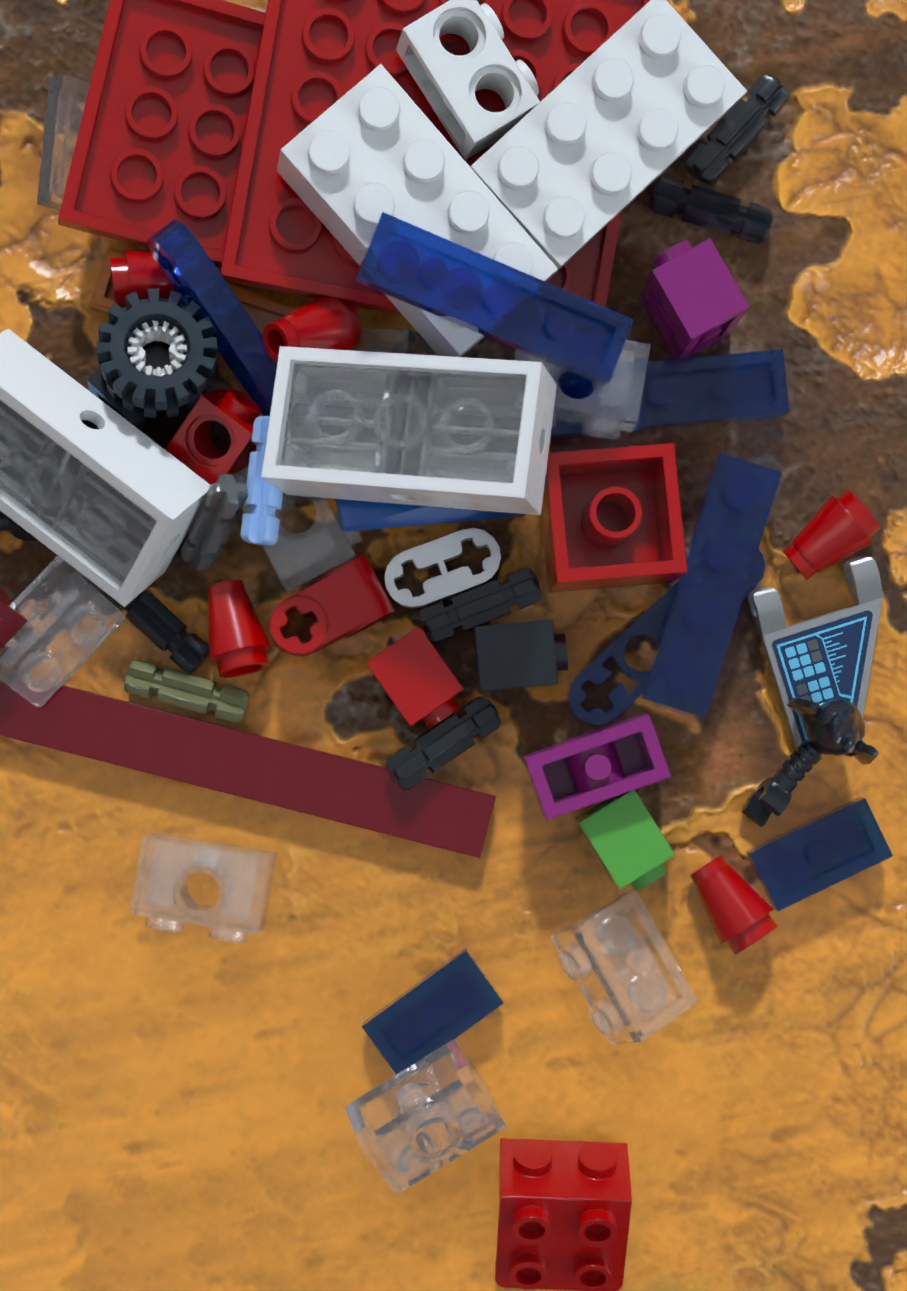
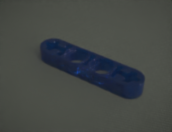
[147,219,277,416]
[567,537,765,725]

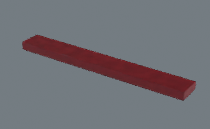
[0,670,496,858]

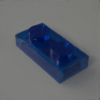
[746,797,893,911]
[362,948,504,1079]

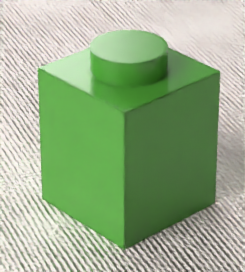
[575,790,675,891]

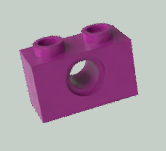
[639,238,750,364]
[522,714,671,820]

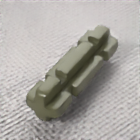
[124,660,250,723]

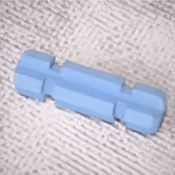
[240,416,287,545]

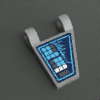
[747,556,883,751]

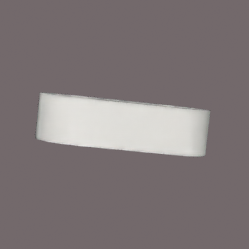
[384,528,501,609]

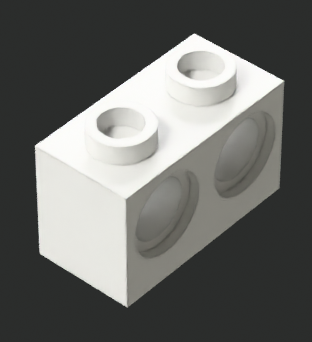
[396,0,540,160]

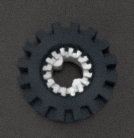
[96,289,217,418]

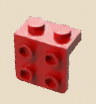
[495,1138,632,1291]

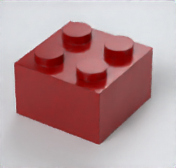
[541,443,687,593]

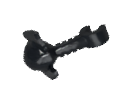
[741,698,879,827]

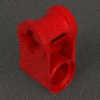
[270,555,396,657]

